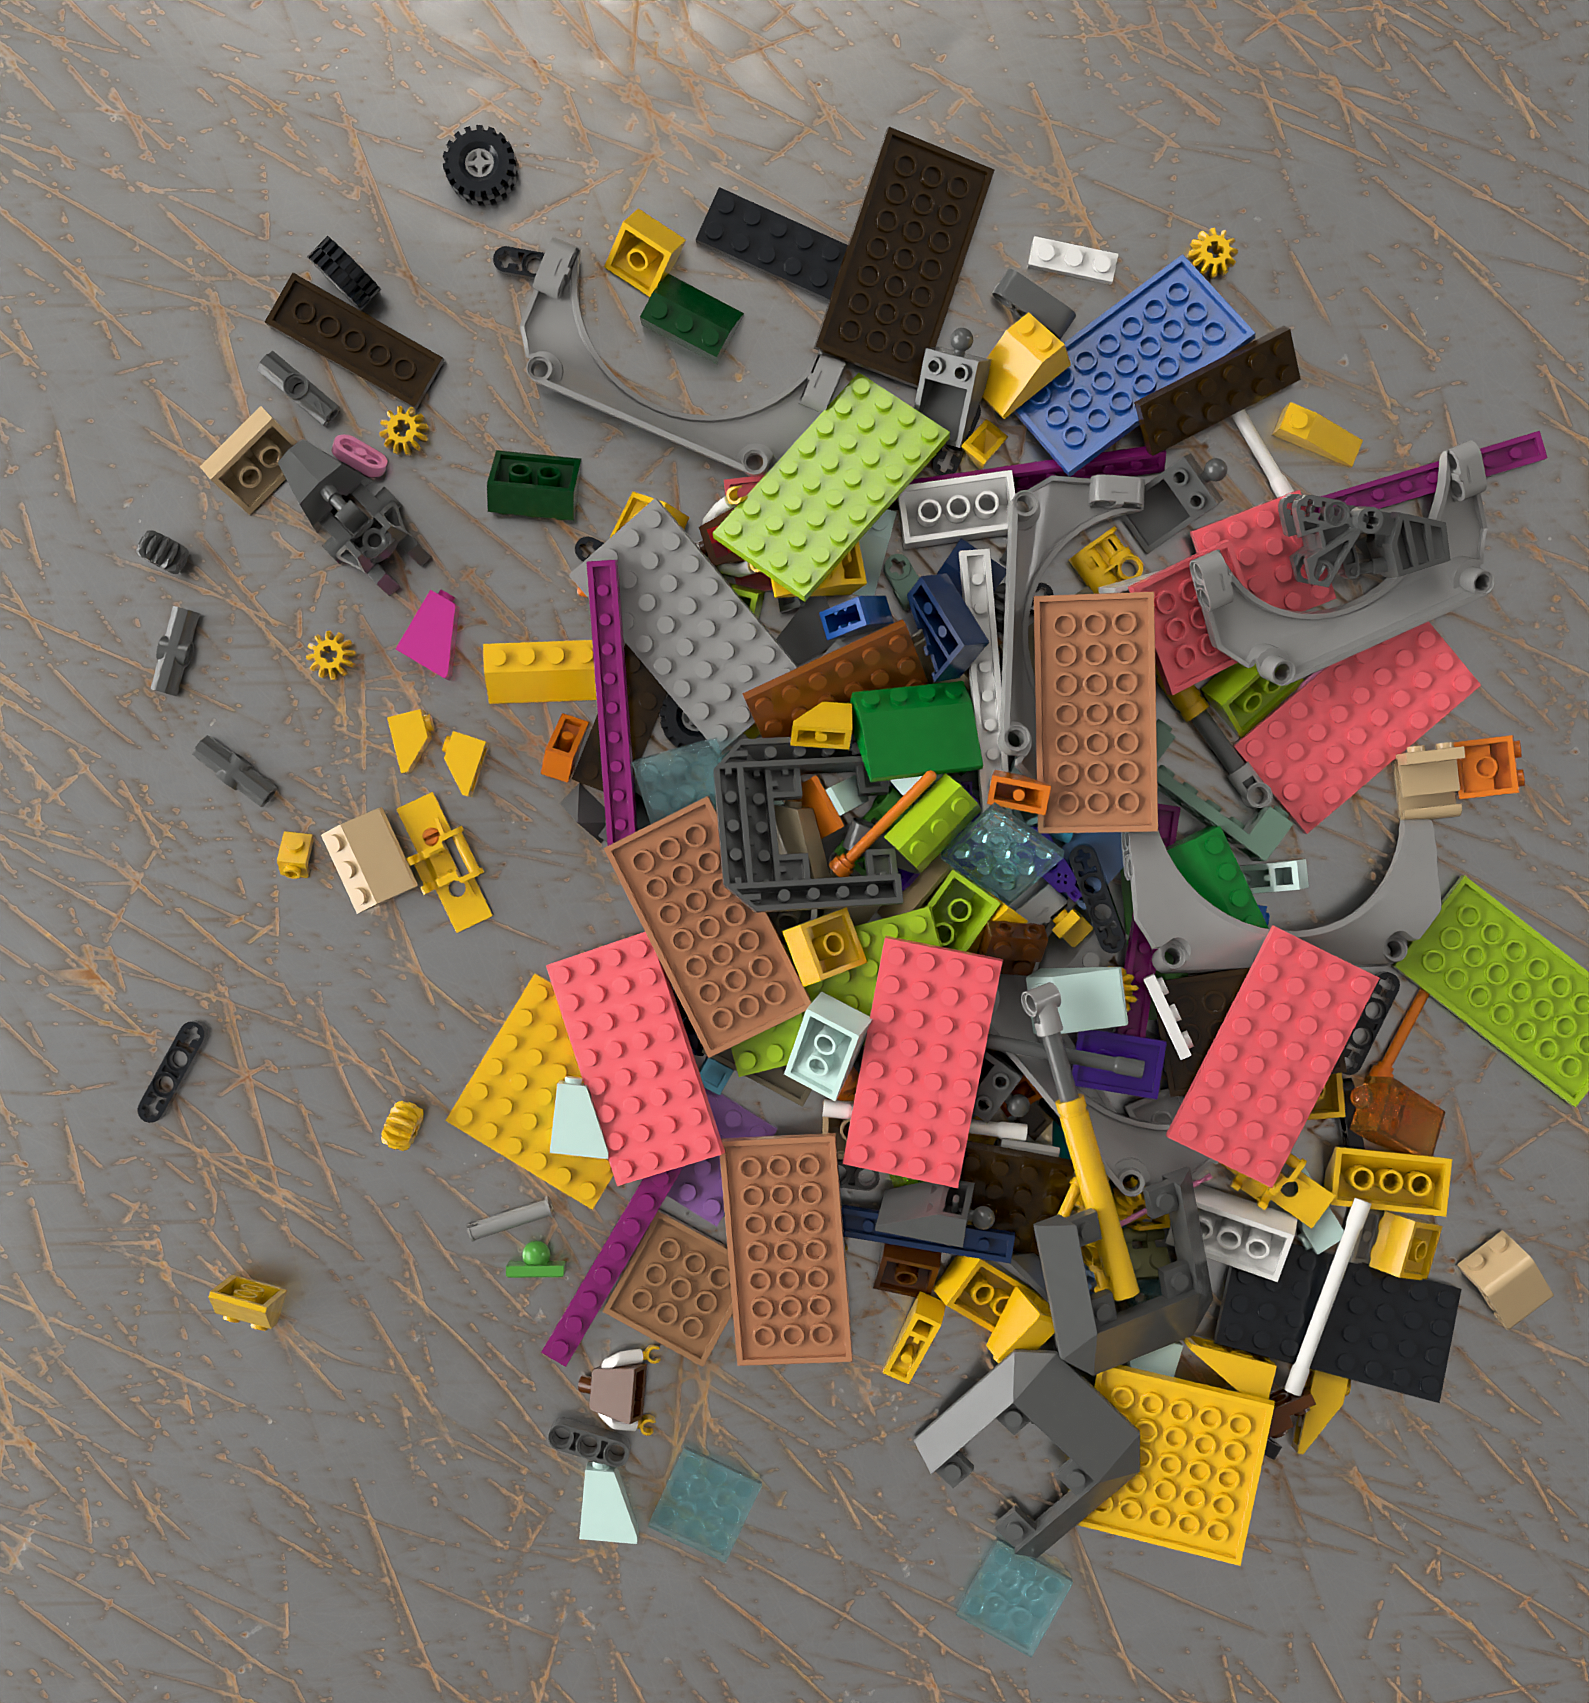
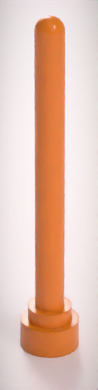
[828,770,937,877]
[1368,988,1429,1086]

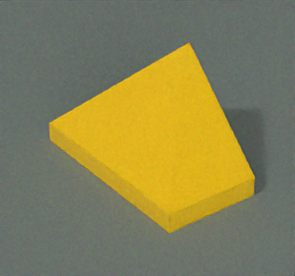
[961,419,1009,470]

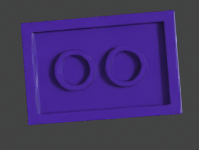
[1072,1029,1167,1099]

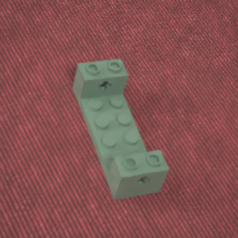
[1156,719,1294,861]

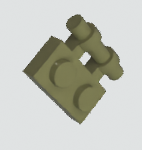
[1122,1227,1170,1281]

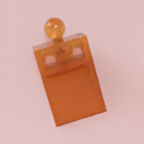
[1350,1076,1445,1156]

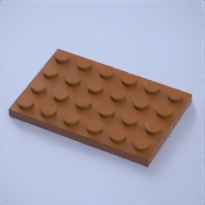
[742,619,929,776]

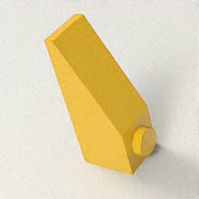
[1272,402,1363,468]
[883,1291,946,1384]
[1291,1369,1351,1454]

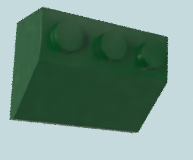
[640,273,744,365]
[487,450,582,520]

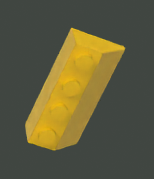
[483,640,597,704]
[1324,1146,1452,1217]

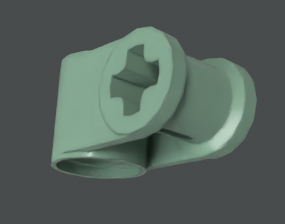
[883,554,920,611]

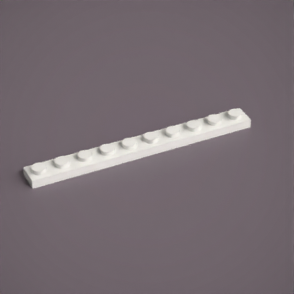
[959,549,1015,843]

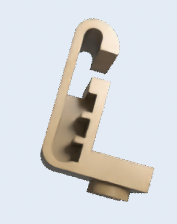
[1393,742,1465,820]
[1457,1230,1554,1330]

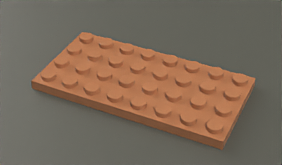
[1034,592,1158,834]
[603,796,812,1058]
[720,1133,853,1366]

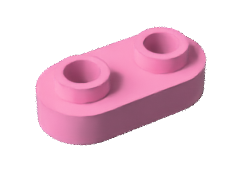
[331,434,388,478]

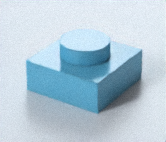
[699,1056,734,1095]

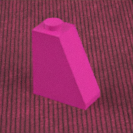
[396,589,460,681]

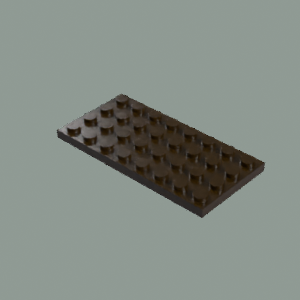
[813,127,995,388]

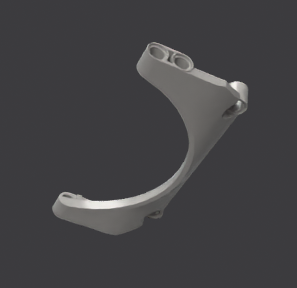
[520,237,846,477]
[1190,440,1495,686]
[998,475,1145,780]
[1121,819,1441,974]
[989,883,1219,1197]

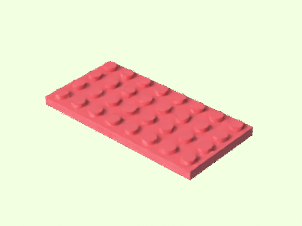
[1233,621,1481,834]
[1166,925,1380,1188]
[546,932,725,1186]
[843,936,1003,1188]

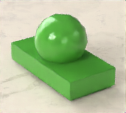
[506,1240,567,1278]

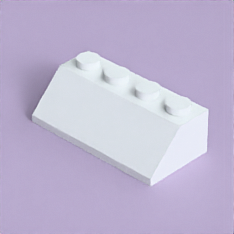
[897,470,1015,550]
[1165,1184,1298,1282]

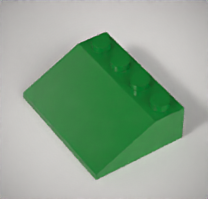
[850,681,984,782]
[1166,825,1269,929]

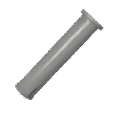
[466,1196,555,1242]

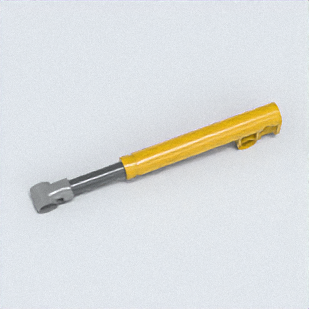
[1069,526,1273,808]
[1021,982,1140,1300]

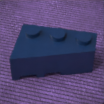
[907,573,989,682]

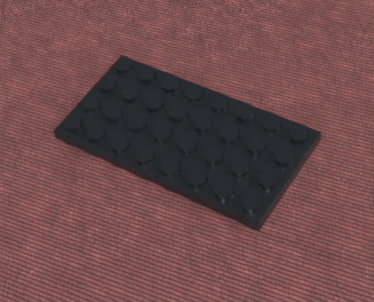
[1213,1243,1462,1403]

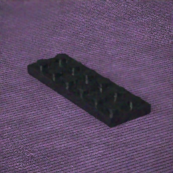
[695,187,848,302]

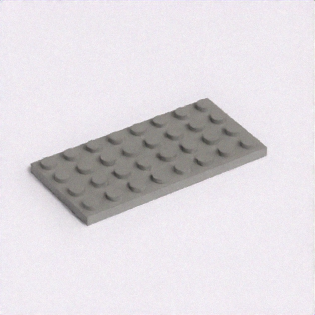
[569,498,798,753]

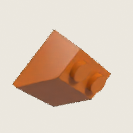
[784,775,844,839]

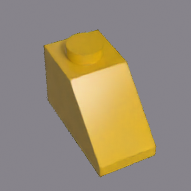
[790,702,852,750]
[387,709,435,774]
[442,731,490,797]

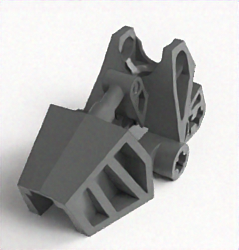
[278,439,431,596]
[1278,494,1451,588]

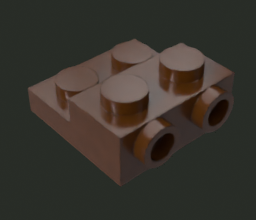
[977,920,1048,976]
[1268,1386,1316,1439]

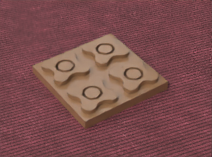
[602,1209,733,1367]

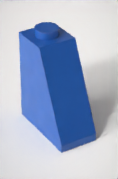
[819,596,894,640]

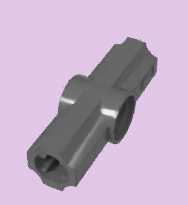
[257,350,340,426]
[150,606,200,696]
[192,735,277,807]

